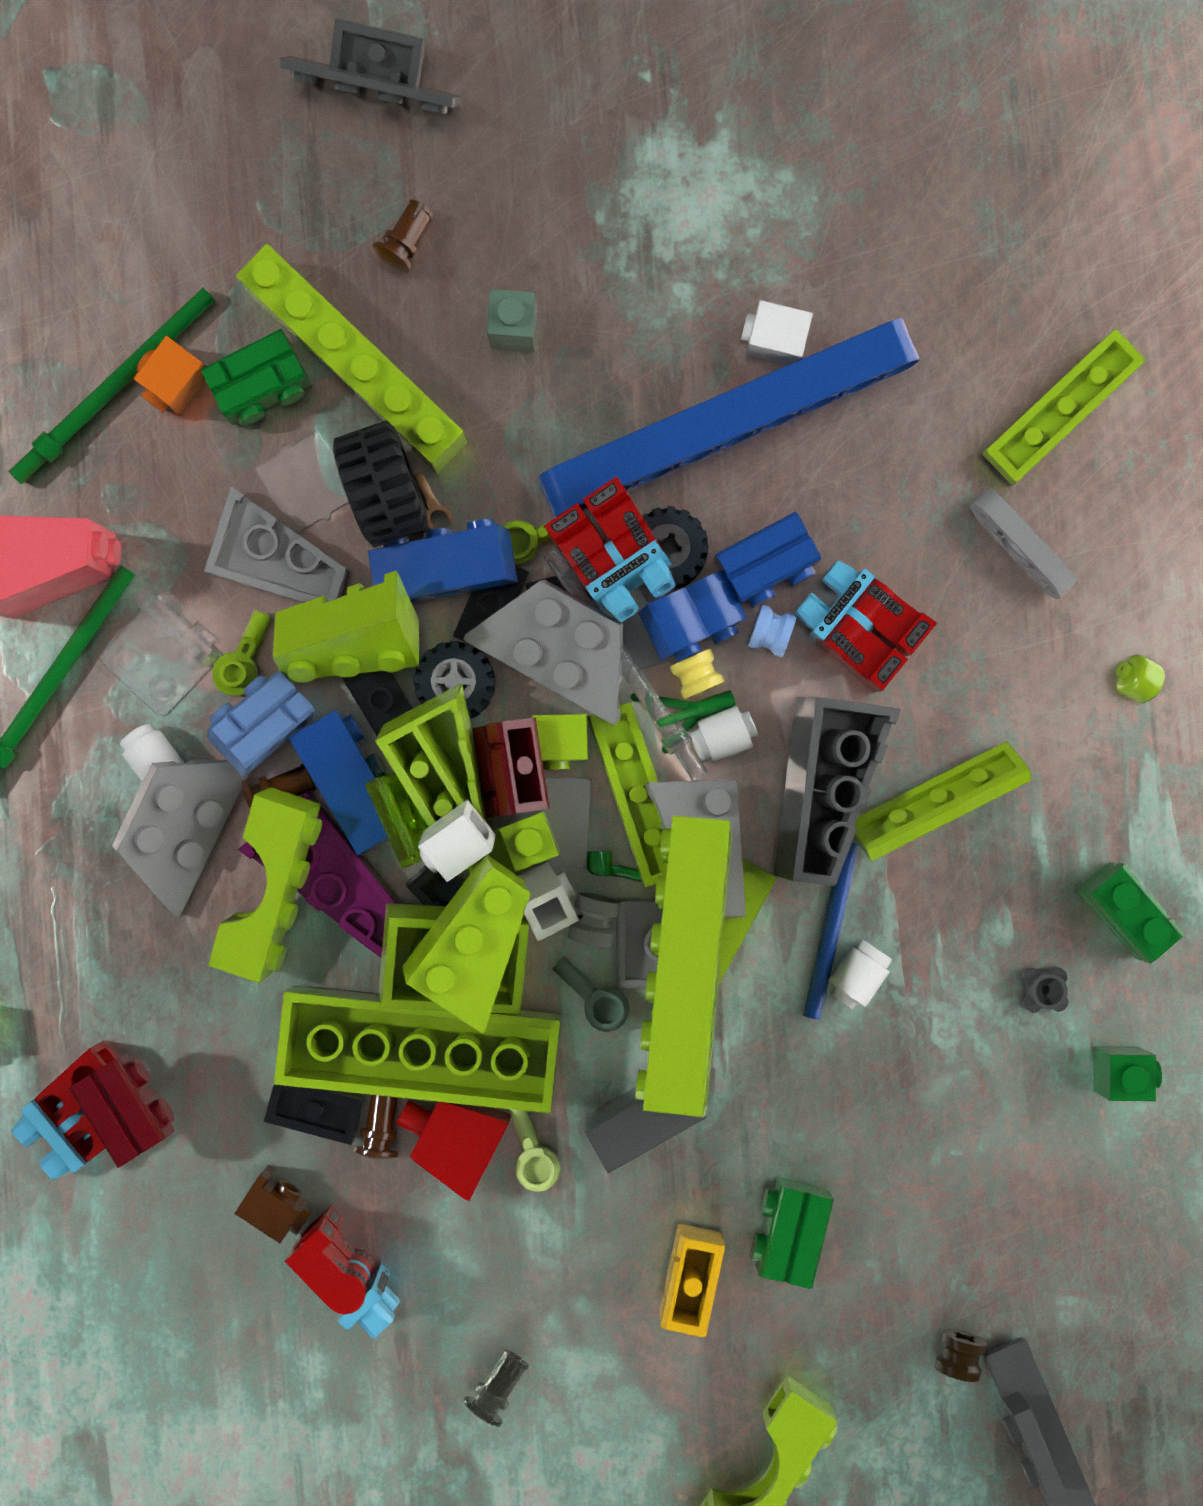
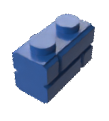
[714,511,821,608]

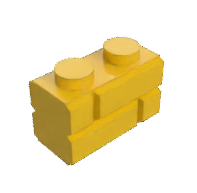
[659,1223,725,1337]

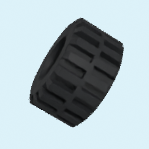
[333,420,427,548]

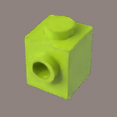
[532,714,588,770]

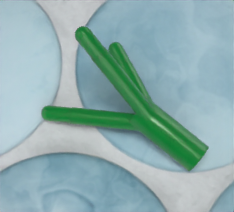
[630,690,736,753]

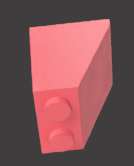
[0,515,121,618]

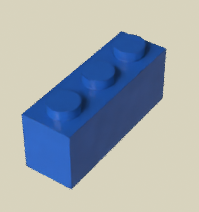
[368,519,518,604]
[288,710,411,855]

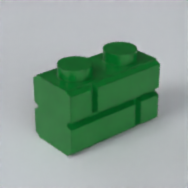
[201,329,312,426]
[1077,862,1185,963]
[750,1177,834,1289]

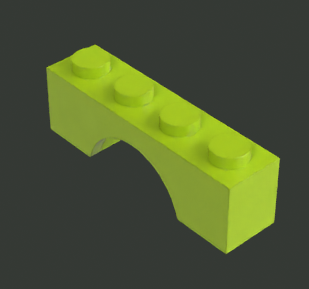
[208,787,322,983]
[700,1375,838,1506]

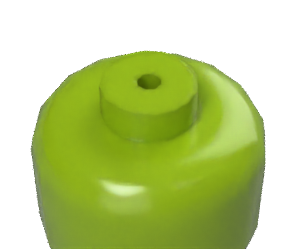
[1115,654,1165,703]

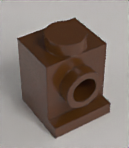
[234,1165,312,1244]

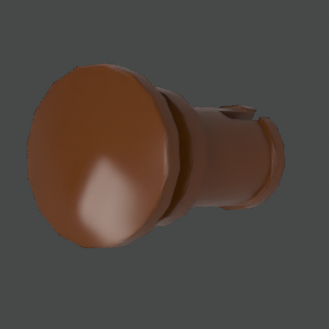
[371,199,434,274]
[242,764,316,809]
[353,1095,399,1159]

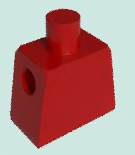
[396,1099,511,1201]

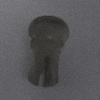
[463,1349,529,1427]

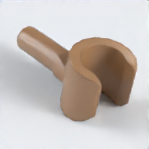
[414,472,453,530]

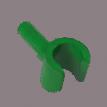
[587,851,642,882]

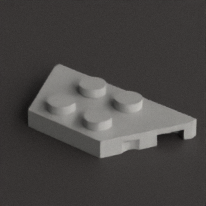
[463,579,623,725]
[112,758,249,918]

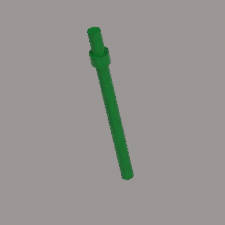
[8,287,215,484]
[0,565,136,770]

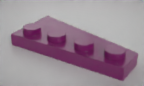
[237,792,401,958]

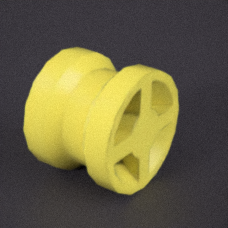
[670,649,725,700]

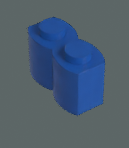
[638,570,747,663]

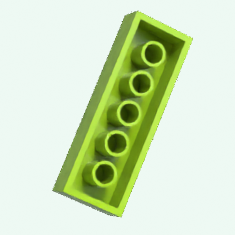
[635,815,732,1117]
[274,986,561,1113]

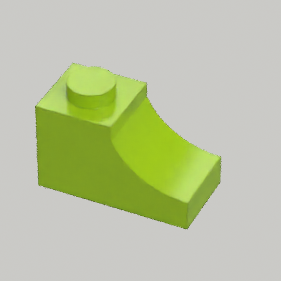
[468,811,560,874]

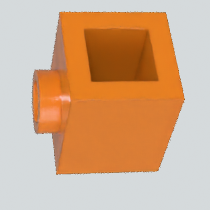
[133,336,206,416]

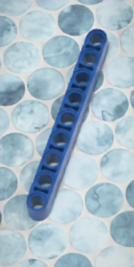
[538,318,920,518]

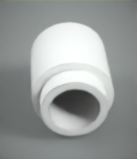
[688,705,759,763]
[120,723,185,782]
[828,939,892,1009]

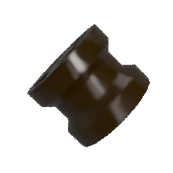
[934,1328,988,1382]

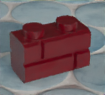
[472,718,550,818]
[69,1052,176,1168]

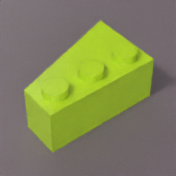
[273,570,419,683]
[375,683,491,827]
[402,855,531,1035]

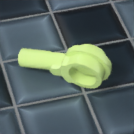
[509,1109,561,1192]

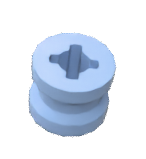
[747,604,796,658]

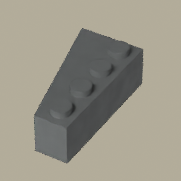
[774,697,901,886]

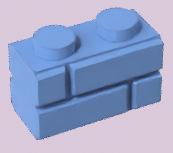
[207,671,315,777]

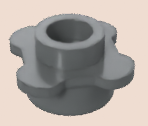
[1022,967,1069,1013]

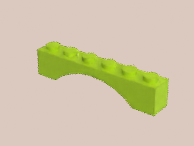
[235,243,468,474]

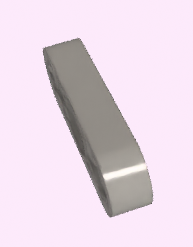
[969,488,1076,599]

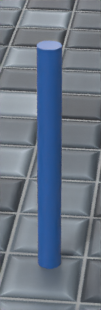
[803,843,859,1020]

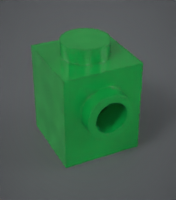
[1094,1046,1162,1101]

